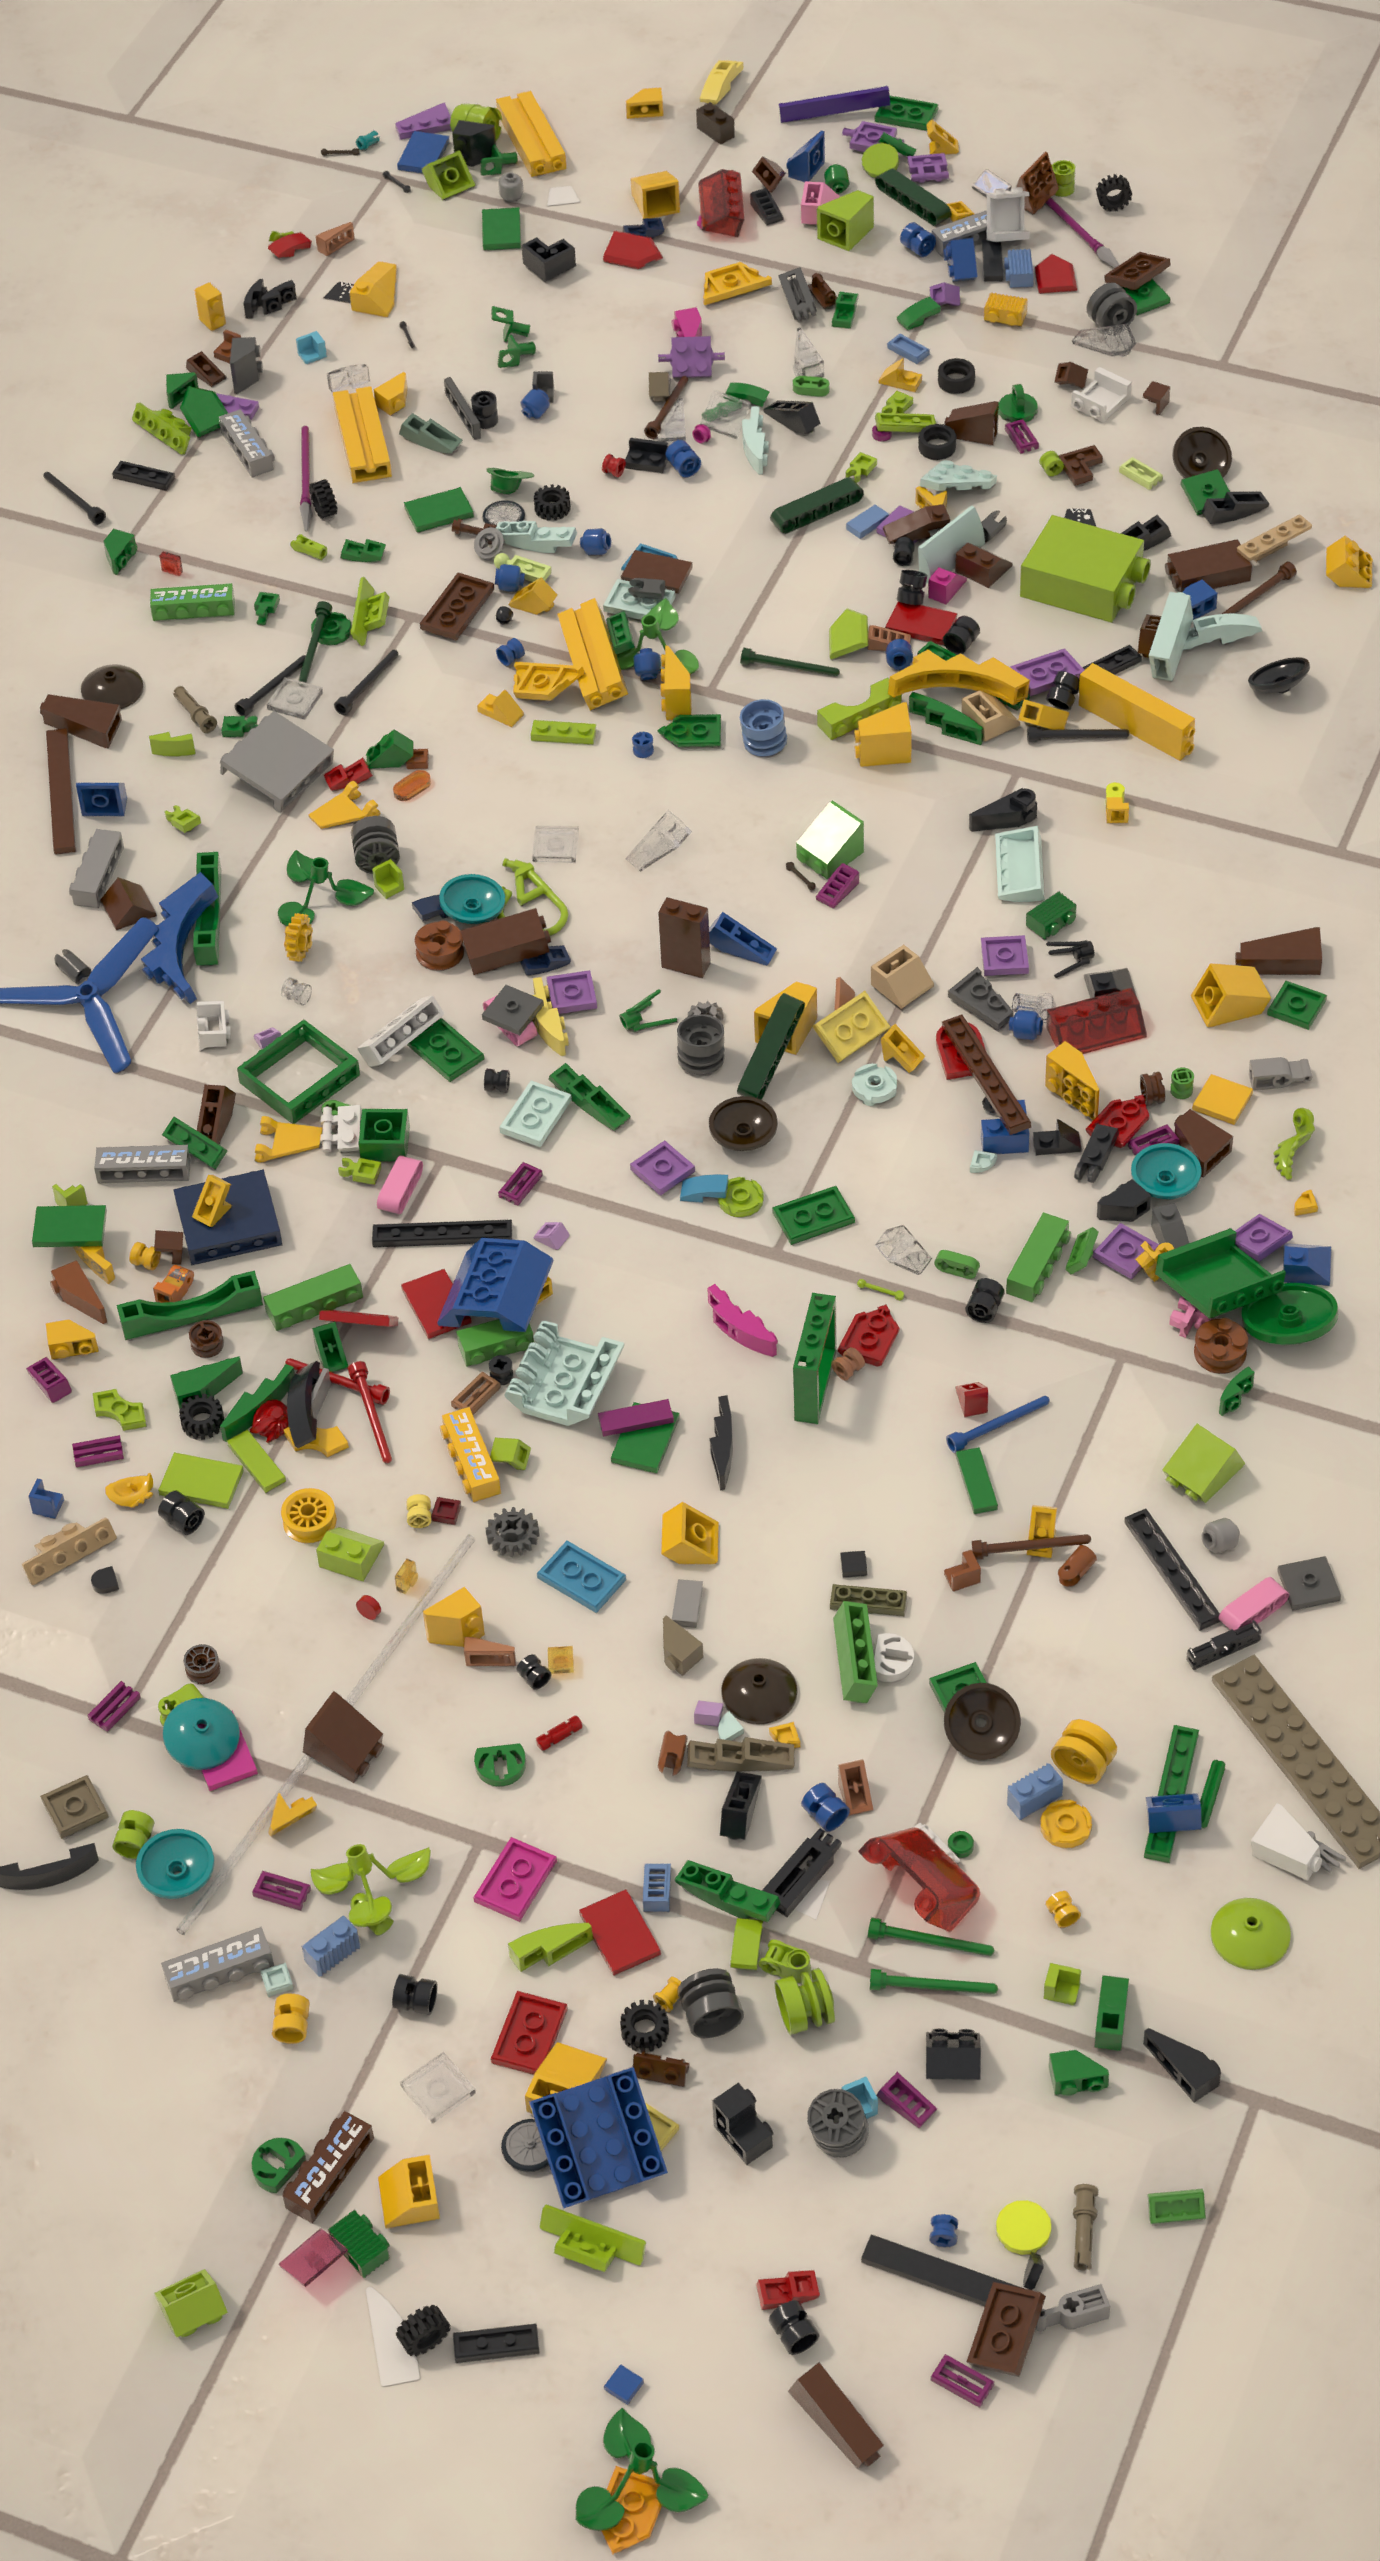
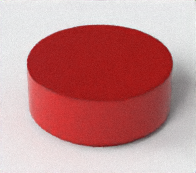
[356,1595,381,1620]

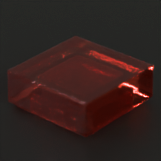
[159,551,183,576]

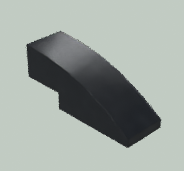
[1201,491,1270,524]
[1120,515,1172,551]

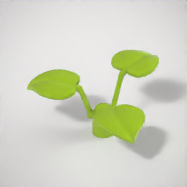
[311,1844,431,1927]

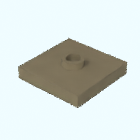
[40,1775,109,1839]

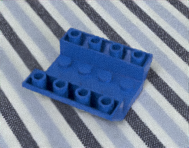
[437,1238,554,1332]
[529,2067,668,2209]

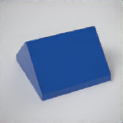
[1146,1793,1201,1833]

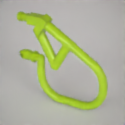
[497,858,568,936]

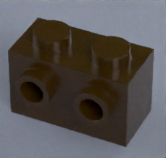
[696,102,735,145]

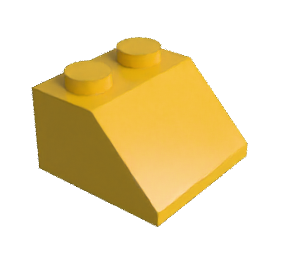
[661,1502,719,1564]
[423,1586,485,1647]

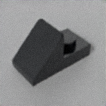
[1033,1119,1082,1156]

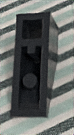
[763,400,821,434]
[969,788,1037,832]
[720,1772,762,1840]
[1143,2028,1221,2102]

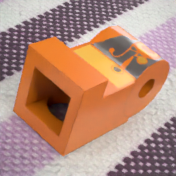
[153,1265,194,1303]

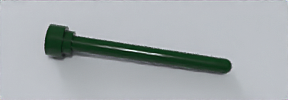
[299,601,333,684]
[740,647,840,676]

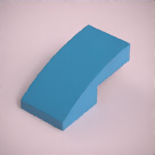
[680,1174,729,1203]

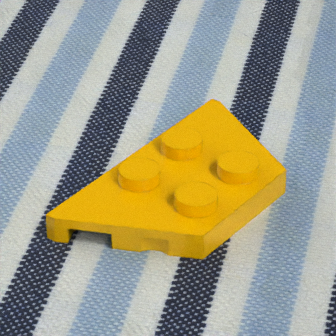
[703,262,772,305]
[513,662,585,701]

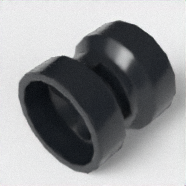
[893,537,915,566]
[484,1068,510,1093]
[517,1654,551,1690]

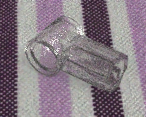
[1011,993,1058,1023]

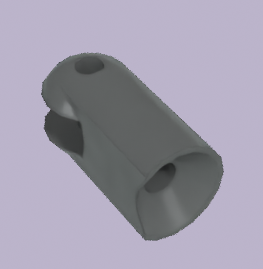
[981,510,1007,542]
[628,578,665,600]
[54,949,91,984]

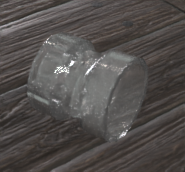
[281,977,312,1006]

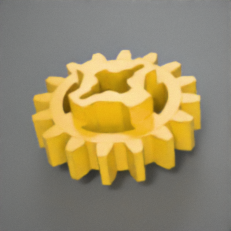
[284,913,313,962]

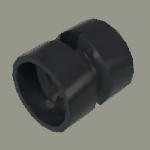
[471,391,498,429]
[896,570,928,605]
[943,616,980,655]
[1046,671,1080,710]
[965,1278,1005,1323]
[158,1490,205,1535]
[392,1974,438,2015]
[768,2300,820,2355]

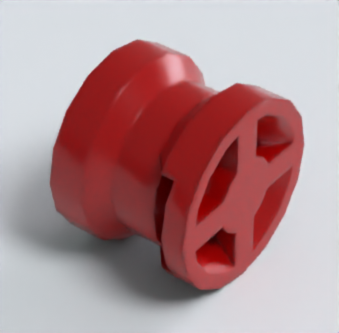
[602,454,626,478]

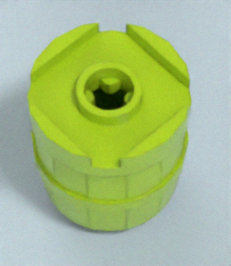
[450,103,502,141]

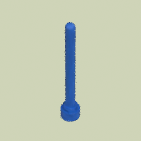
[946,1396,1050,1453]

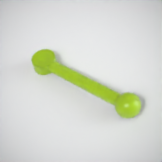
[857,1279,904,1301]

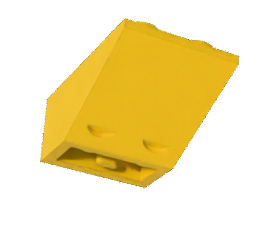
[661,646,692,720]
[1045,1041,1099,1120]
[525,2042,607,2114]

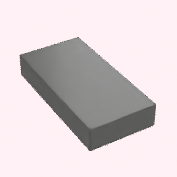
[672,1579,703,1627]

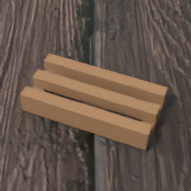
[451,1372,501,1415]

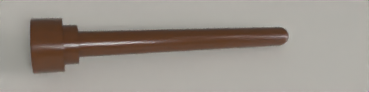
[644,376,688,439]
[1222,561,1297,614]
[972,1534,1092,1560]

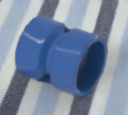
[900,222,936,257]
[666,440,701,477]
[801,1783,850,1832]

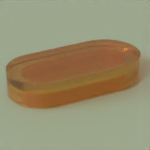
[393,770,431,801]

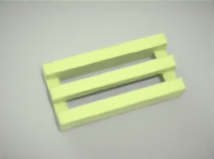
[1119,457,1163,490]

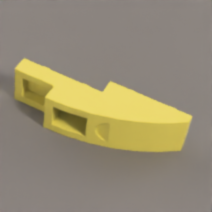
[700,60,744,105]
[532,977,569,1056]

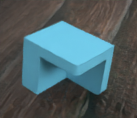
[296,331,327,364]
[842,2077,878,2119]

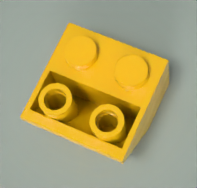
[1326,535,1373,588]
[378,2154,440,2228]

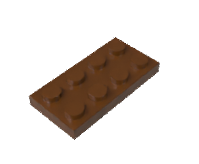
[420,572,495,641]

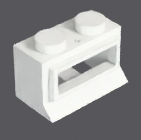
[197,1001,231,1052]

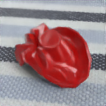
[249,1399,289,1443]

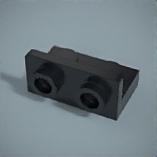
[625,438,668,473]

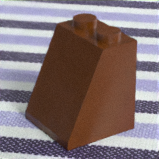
[303,1691,384,1783]

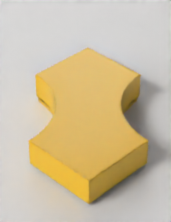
[283,1426,349,1457]

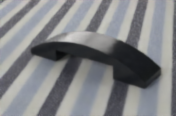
[287,1360,320,1448]
[0,1843,99,1890]

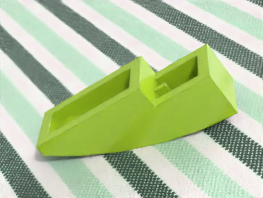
[508,1923,593,1972]

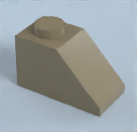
[649,372,670,402]
[663,1615,704,1676]

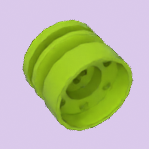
[774,1968,835,2035]

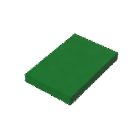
[875,96,938,131]
[482,207,521,250]
[404,487,474,532]
[407,1018,484,1082]
[772,1186,855,1245]
[32,1205,107,1247]
[611,1402,680,1474]

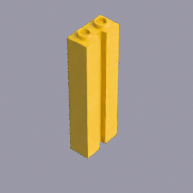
[496,91,566,177]
[332,386,392,483]
[557,598,628,710]
[1078,663,1196,761]

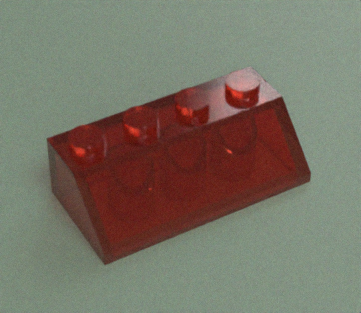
[698,169,745,237]
[1046,988,1147,1054]

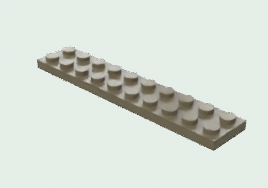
[1212,1654,1380,1869]

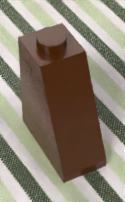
[944,401,999,446]
[1174,1109,1233,1177]

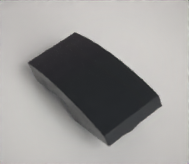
[243,279,268,319]
[261,280,297,315]

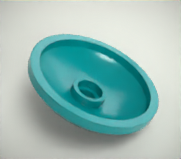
[439,874,505,924]
[1131,1143,1201,1199]
[163,1698,240,1770]
[136,1829,214,1899]

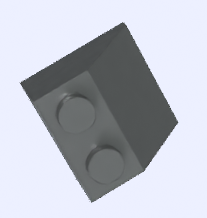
[230,337,263,394]

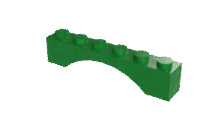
[193,852,222,966]
[117,1270,263,1340]

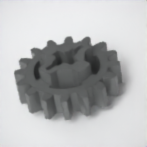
[485,1507,540,1557]

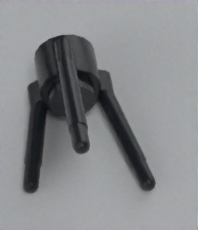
[1046,940,1095,978]

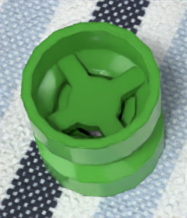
[1170,1067,1194,1099]

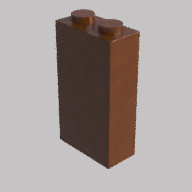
[1165,539,1252,592]
[658,897,711,978]
[460,908,551,975]

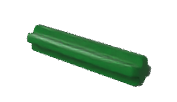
[1200,1759,1226,1828]

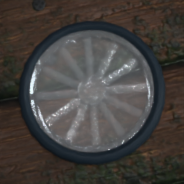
[482,500,525,526]

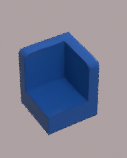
[28,1478,64,1519]

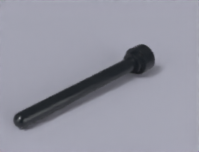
[43,472,106,525]
[334,649,398,715]
[234,655,306,717]
[1027,725,1130,743]

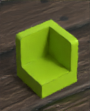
[372,859,404,899]
[52,1184,88,1206]
[490,1437,531,1470]
[1043,1963,1081,2005]

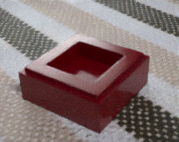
[431,1497,461,1525]

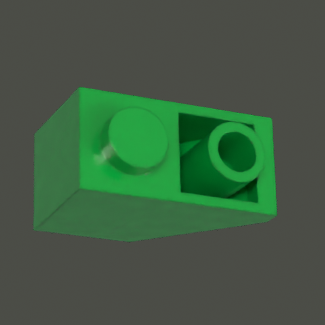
[103,528,137,575]
[366,729,413,769]
[1049,2050,1109,2096]

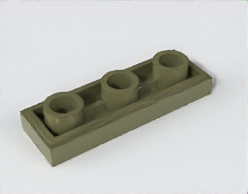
[830,1584,907,1616]

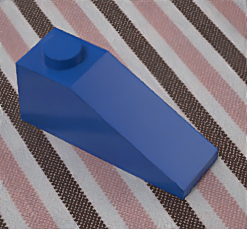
[1182,580,1218,620]
[709,912,777,966]

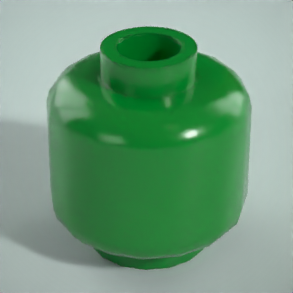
[824,164,850,194]

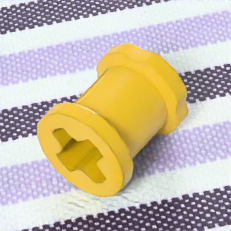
[653,1976,681,2012]

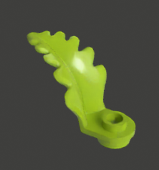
[1274,1108,1315,1180]

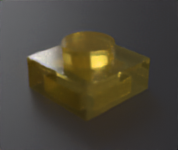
[395,1559,418,1594]
[548,1646,574,1674]

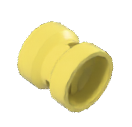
[406,1494,431,1528]

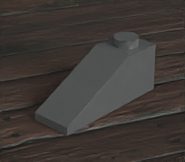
[1151,1203,1189,1248]

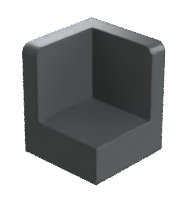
[532,371,554,403]

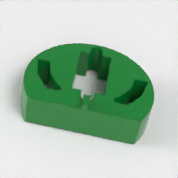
[474,1743,526,1787]
[252,2138,306,2193]

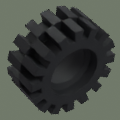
[1096,174,1132,212]
[309,479,338,519]
[534,484,571,521]
[179,1394,224,1440]
[620,2000,669,2053]
[396,2305,451,2356]

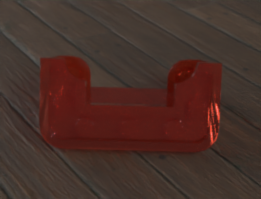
[858,1827,980,1932]

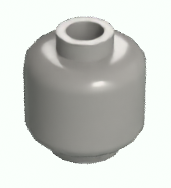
[498,172,523,202]
[1202,1518,1240,1553]

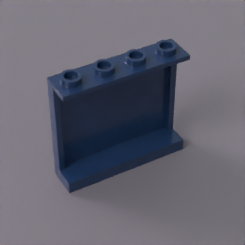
[173,1169,282,1266]

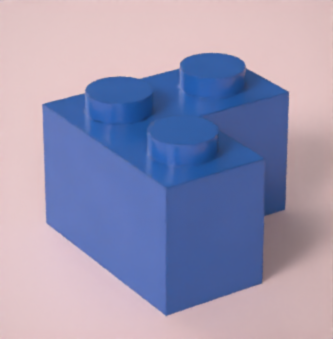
[943,238,978,282]
[981,1100,1029,1154]

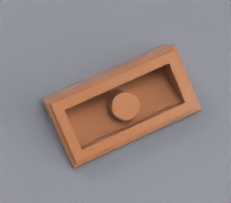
[835,977,855,1010]

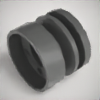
[351,816,400,874]
[677,1014,725,1075]
[677,1968,744,2038]
[807,2089,869,2157]

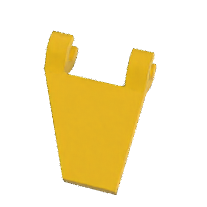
[308,781,381,829]
[255,1116,323,1163]

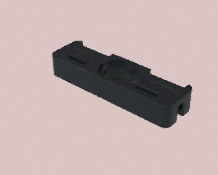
[1186,1620,1262,1670]

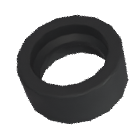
[938,358,975,394]
[918,424,956,460]

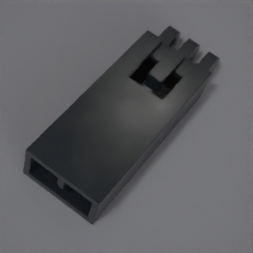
[762,1828,842,1917]

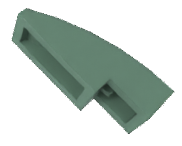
[399,413,463,454]

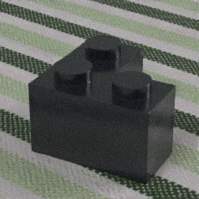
[521,237,576,282]
[712,2082,773,2165]

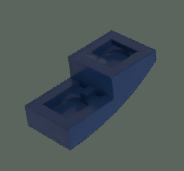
[623,218,665,238]
[412,895,449,921]
[520,945,571,975]

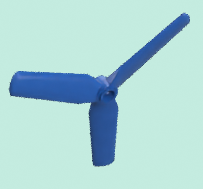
[0,918,158,1073]

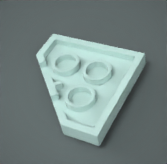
[920,460,997,491]

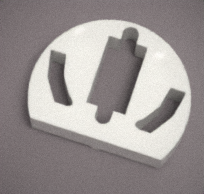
[874,1633,914,1682]

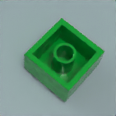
[358,1109,410,1162]

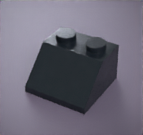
[452,120,496,167]

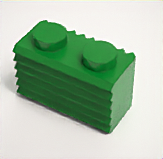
[1026,891,1077,940]
[328,2210,390,2278]

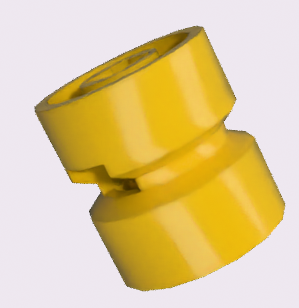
[272,1993,310,2044]

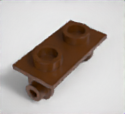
[808,273,837,309]
[633,2051,690,2087]

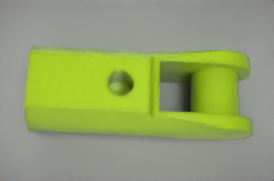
[290,534,327,560]

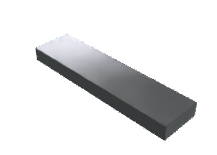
[444,377,481,440]

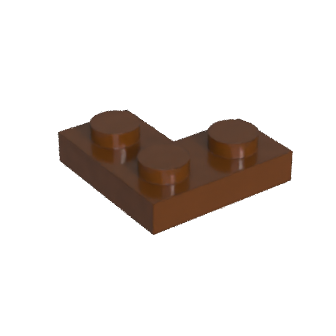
[1058,445,1103,486]

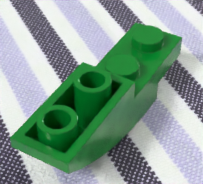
[675,1860,781,1923]

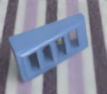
[643,1864,671,1912]

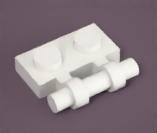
[320,1105,362,1152]

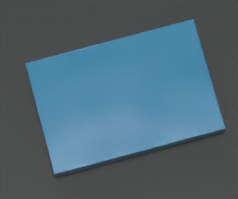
[537,1540,626,1613]

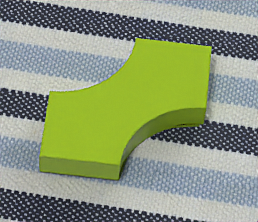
[92,1389,147,1431]

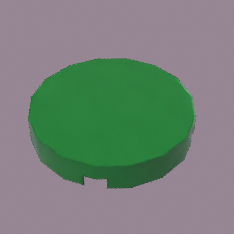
[311,612,352,645]

